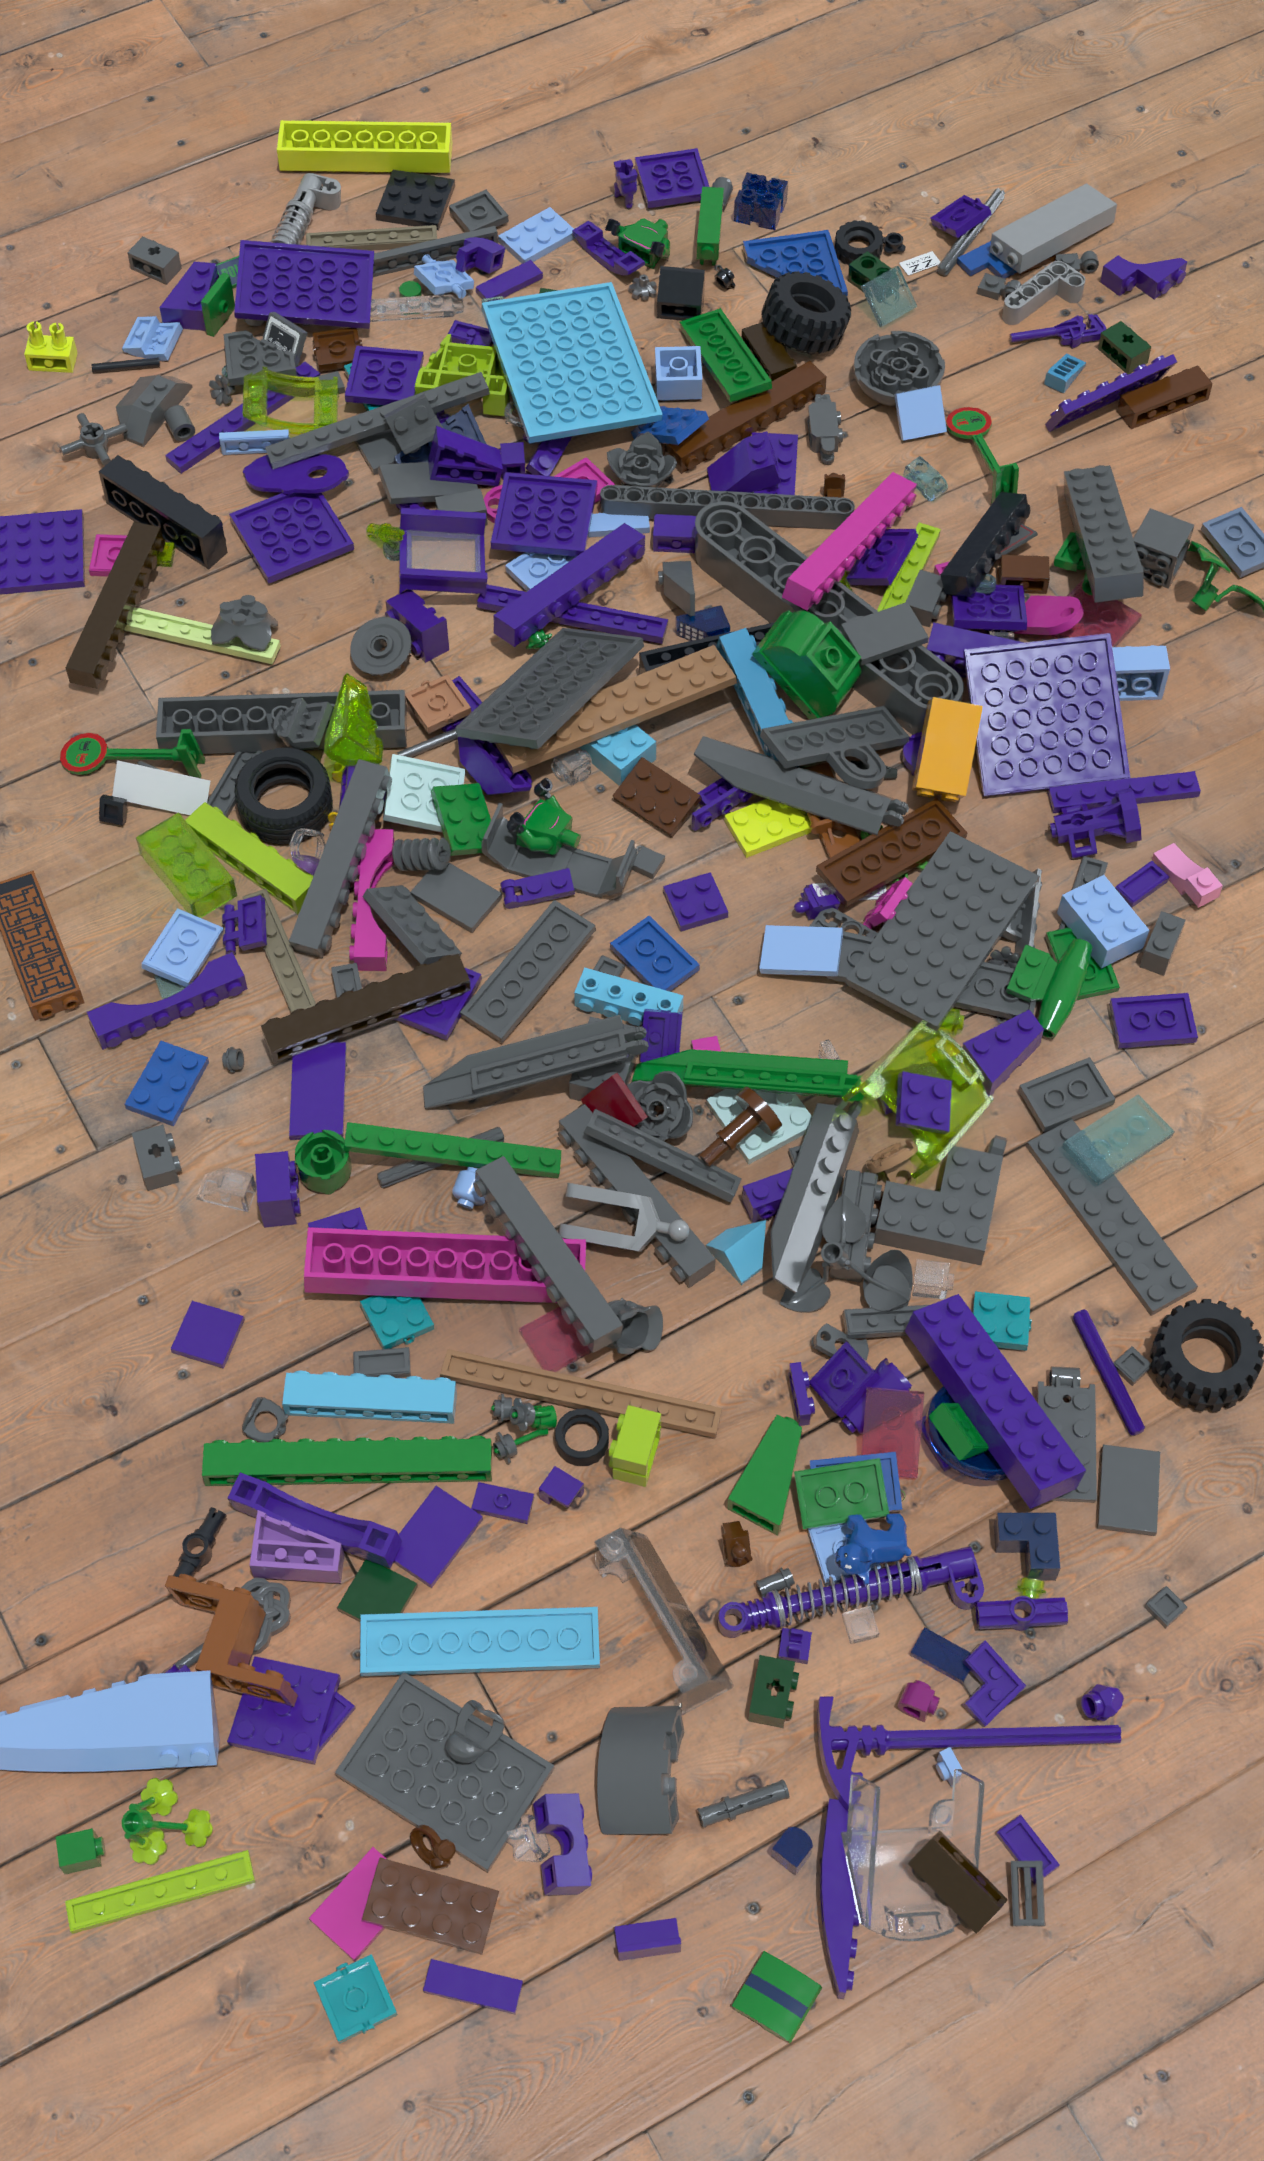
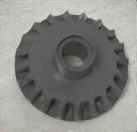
[350,617,412,677]

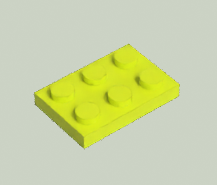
[724,799,811,858]

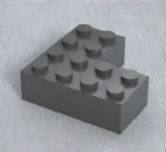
[874,1145,1003,1265]

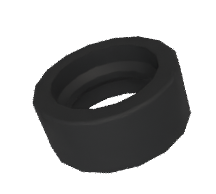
[555,1409,609,1466]

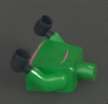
[605,218,671,269]
[507,778,581,855]

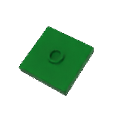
[201,273,235,337]

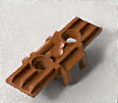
[805,763,860,858]

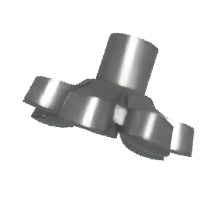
[628,275,657,300]
[209,375,235,405]
[988,946,1020,969]

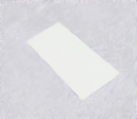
[112,760,210,815]

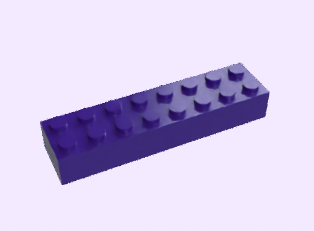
[905,1294,1086,1509]

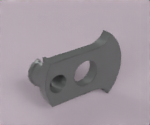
[811,1323,869,1360]

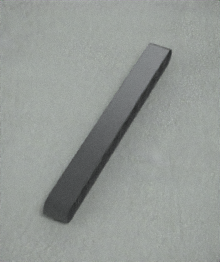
[600,485,855,529]

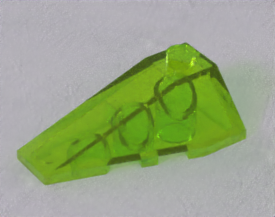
[324,673,383,766]

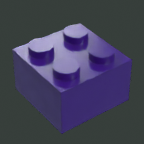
[255,1151,301,1228]

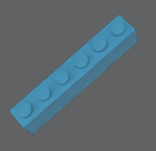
[716,628,793,759]

